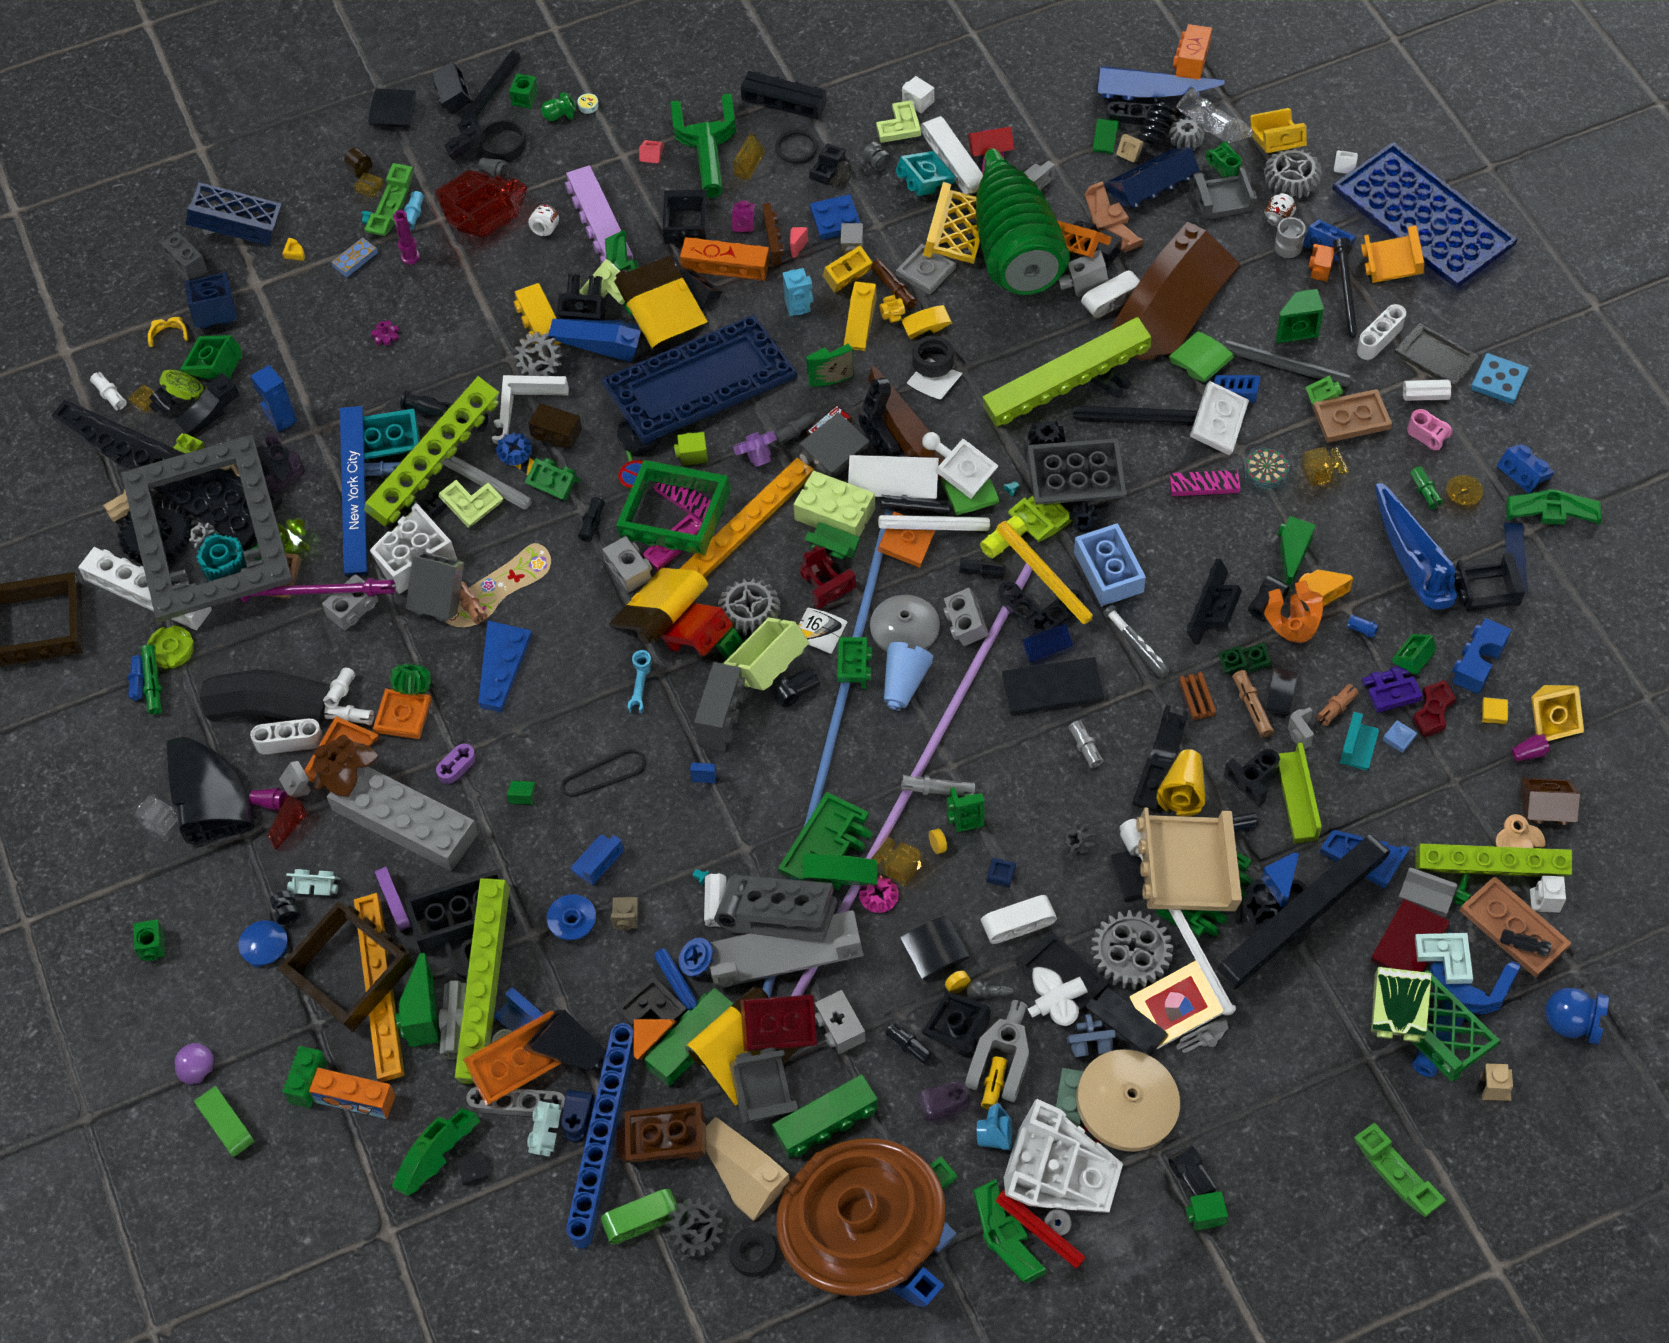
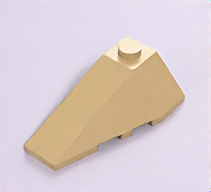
[706,1117,790,1222]

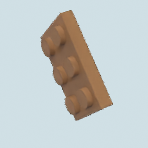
[1313,389,1392,443]

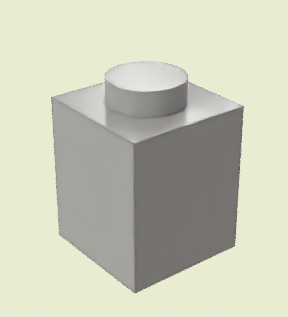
[841,223,863,257]

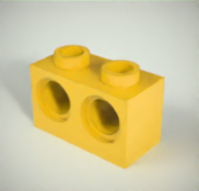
[823,245,872,293]

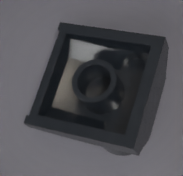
[921,991,991,1054]

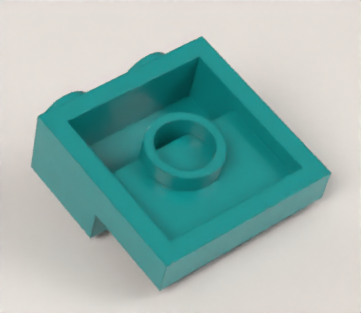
[896,151,956,196]

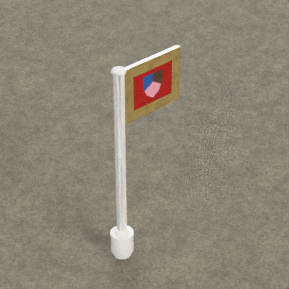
[1119,819,1236,1049]

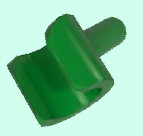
[1453,873,1471,906]

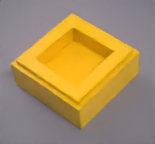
[1482,698,1508,724]

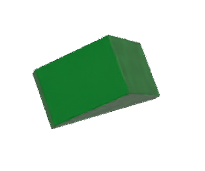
[1093,118,1120,154]

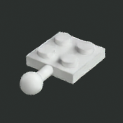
[922,432,998,499]

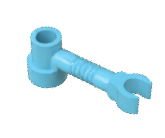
[628,650,652,714]

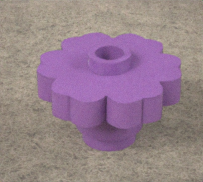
[733,430,777,467]

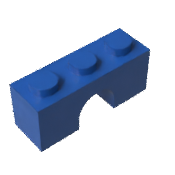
[250,365,297,432]
[1452,618,1512,695]

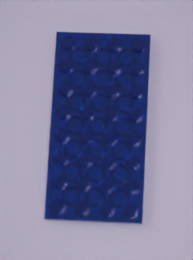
[1332,142,1517,288]

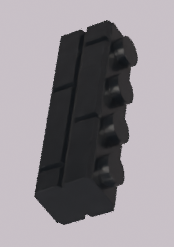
[740,71,827,120]

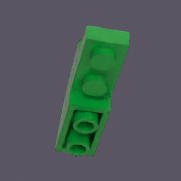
[392,1108,480,1196]

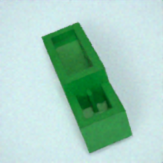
[802,853,877,885]

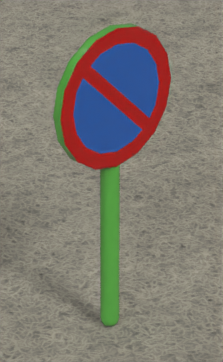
[618,451,643,489]

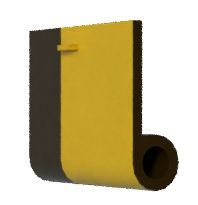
[614,256,708,350]
[609,568,708,644]
[685,987,801,1106]

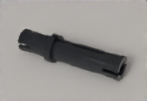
[880,494,950,515]

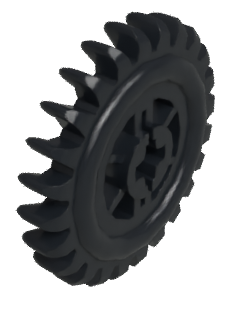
[117,499,193,563]

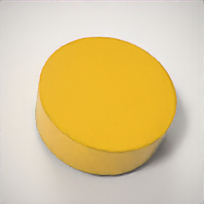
[929,828,947,854]
[945,971,971,994]

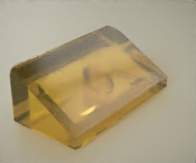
[733,133,765,180]

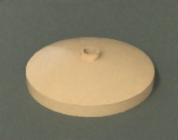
[1076,1049,1180,1152]

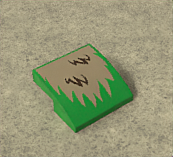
[806,343,854,387]

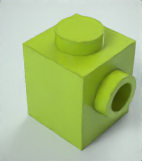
[674,432,708,466]

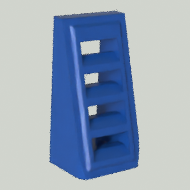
[1214,375,1261,403]

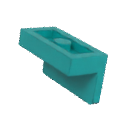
[1340,712,1379,770]

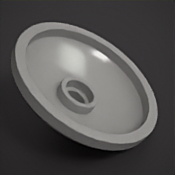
[870,595,940,652]

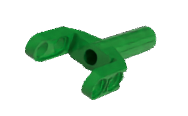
[670,93,737,198]

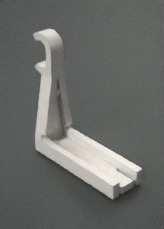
[492,375,569,444]

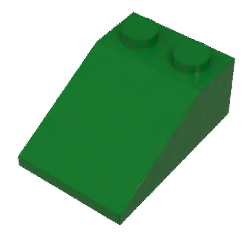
[396,953,440,1047]

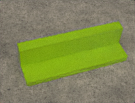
[1278,742,1322,843]

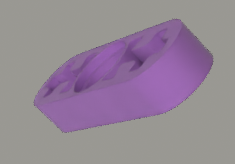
[374,867,411,932]

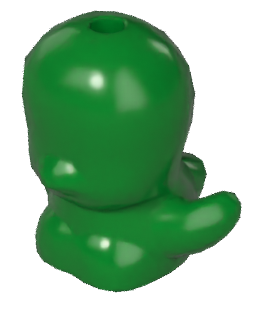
[541,92,576,122]

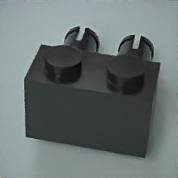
[557,274,606,320]

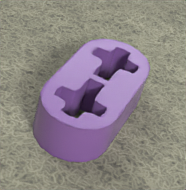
[436,744,476,784]

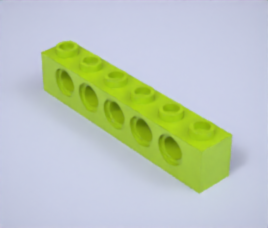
[1415,843,1572,878]

